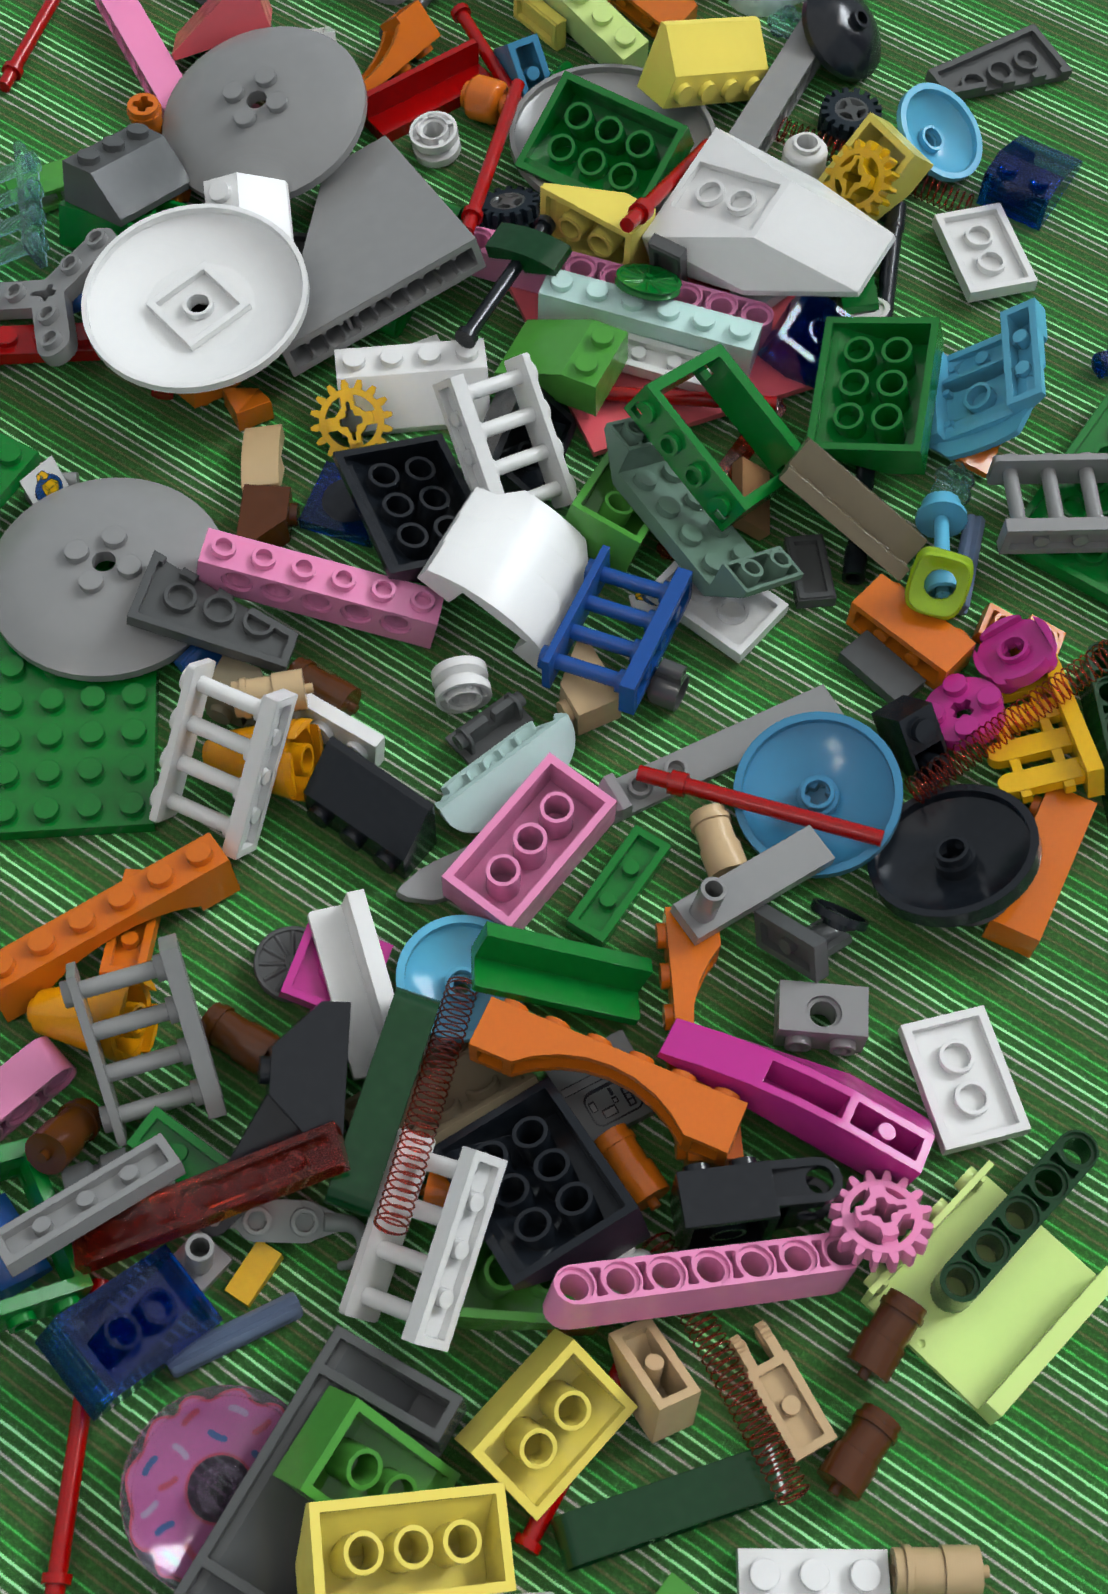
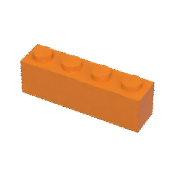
[981,789,1098,958]

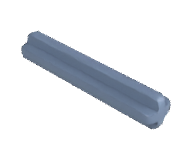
[957,514,986,616]
[165,1292,303,1378]

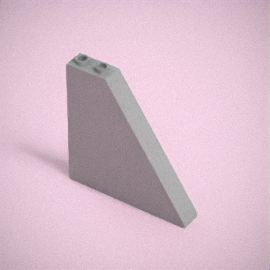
[282,135,486,377]

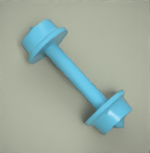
[915,490,968,599]

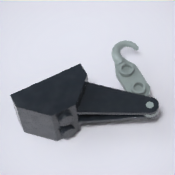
[197,1001,366,1271]

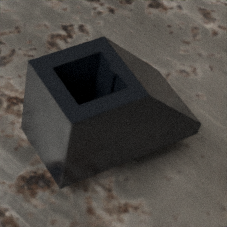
[871,695,956,793]

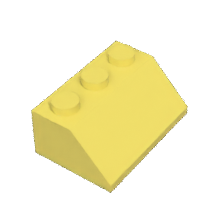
[454,1328,638,1521]

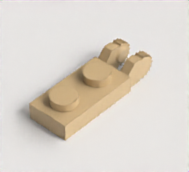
[727,1320,838,1465]

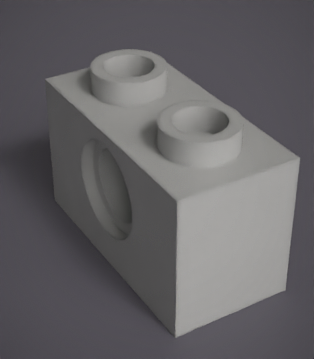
[773,980,869,1056]

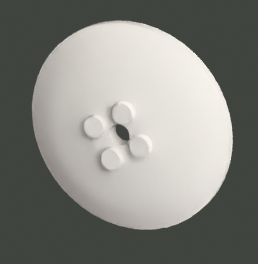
[81,203,310,394]

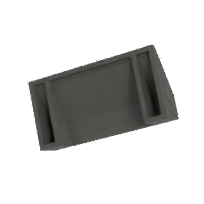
[173,1325,467,1594]

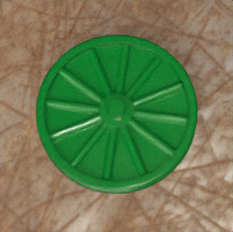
[615,263,682,301]

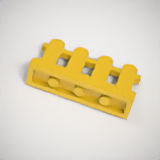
[979,653,1105,804]

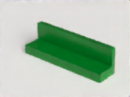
[471,921,653,1025]

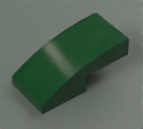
[485,222,572,276]

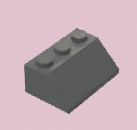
[62,123,190,227]

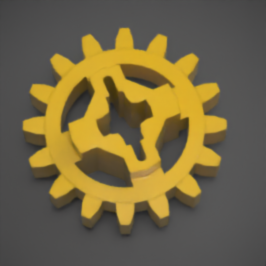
[823,139,900,217]
[310,379,393,457]

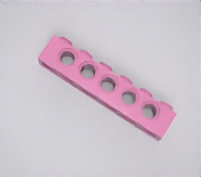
[197,528,444,649]

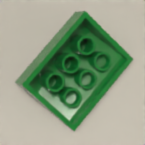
[514,70,694,199]
[806,317,944,475]

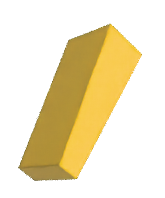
[224,1242,284,1308]

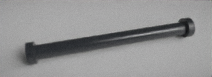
[455,214,556,349]

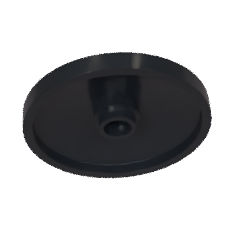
[867,784,1042,928]

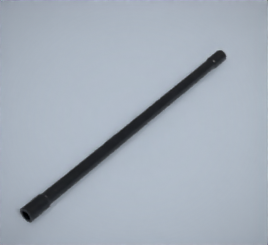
[842,201,907,585]

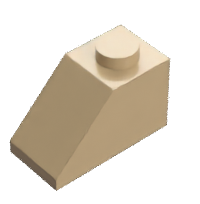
[556,641,621,736]
[608,1319,701,1444]

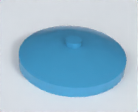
[733,711,903,878]

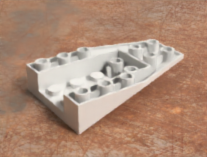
[642,127,896,297]

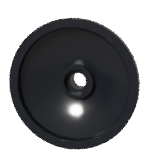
[802,0,881,82]

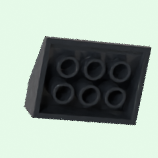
[332,433,471,584]
[433,1077,651,1291]

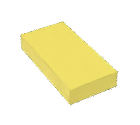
[513,0,566,52]

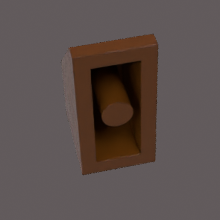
[236,484,300,547]

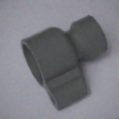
[646,658,690,712]

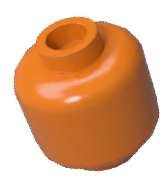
[460,74,509,125]

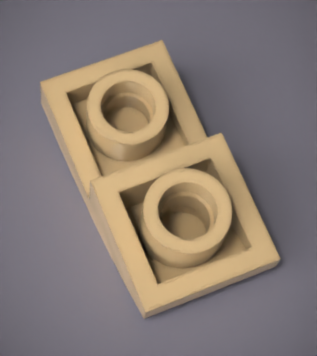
[241,424,285,492]

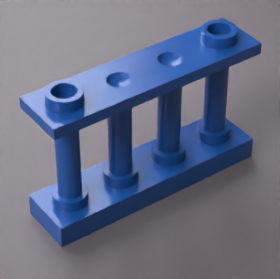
[537,545,693,715]

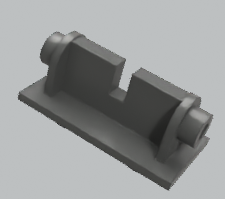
[445,691,534,765]

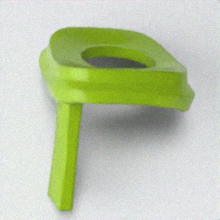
[904,546,974,620]

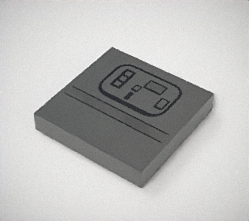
[543,1029,656,1142]

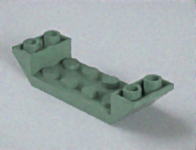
[604,414,804,598]

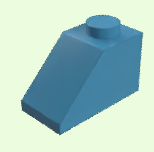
[493,33,550,97]

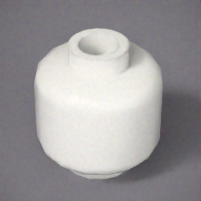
[781,132,828,180]

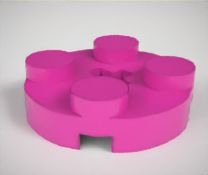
[973,615,1058,694]
[925,673,1006,751]

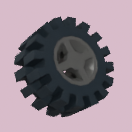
[817,87,882,151]
[479,186,540,230]

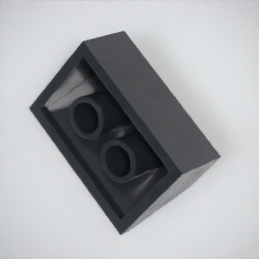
[461,386,577,504]
[303,736,437,880]

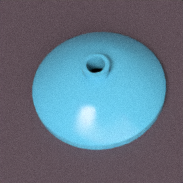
[897,83,983,182]
[396,915,524,1043]

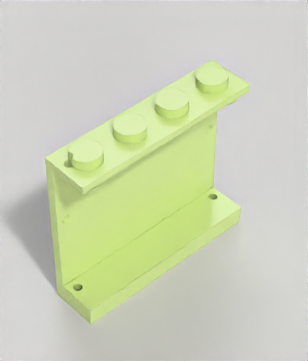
[860,1160,1108,1426]

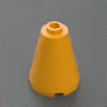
[202,718,324,802]
[27,980,158,1062]

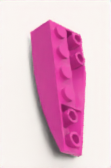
[657,1018,935,1186]

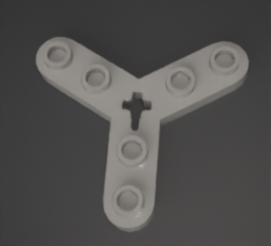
[0,228,117,367]

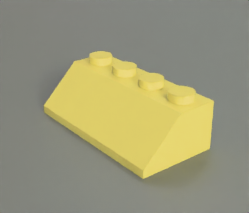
[637,16,769,109]
[295,1482,517,1594]

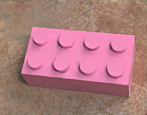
[441,752,617,929]

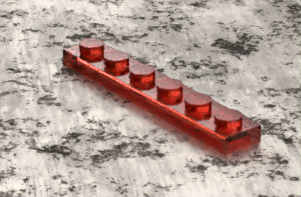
[72,1121,351,1275]

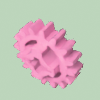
[828,1170,934,1273]

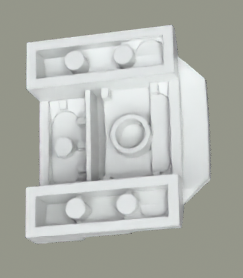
[417,486,589,674]

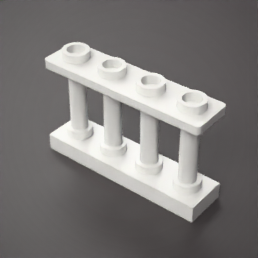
[432,352,577,509]
[149,658,298,860]
[339,1128,508,1352]

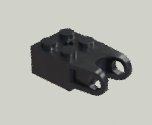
[669,1156,843,1251]

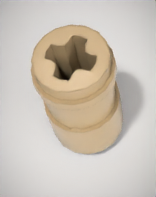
[231,668,314,719]
[689,803,747,878]
[889,1544,990,1594]

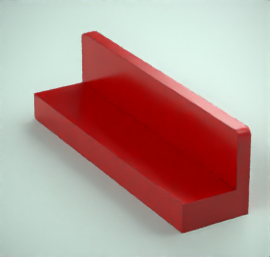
[365,39,493,142]

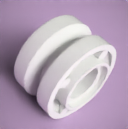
[409,111,461,168]
[431,655,492,714]

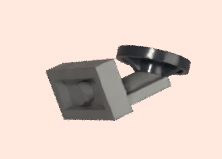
[754,898,869,983]

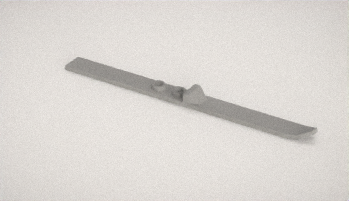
[396,684,844,905]

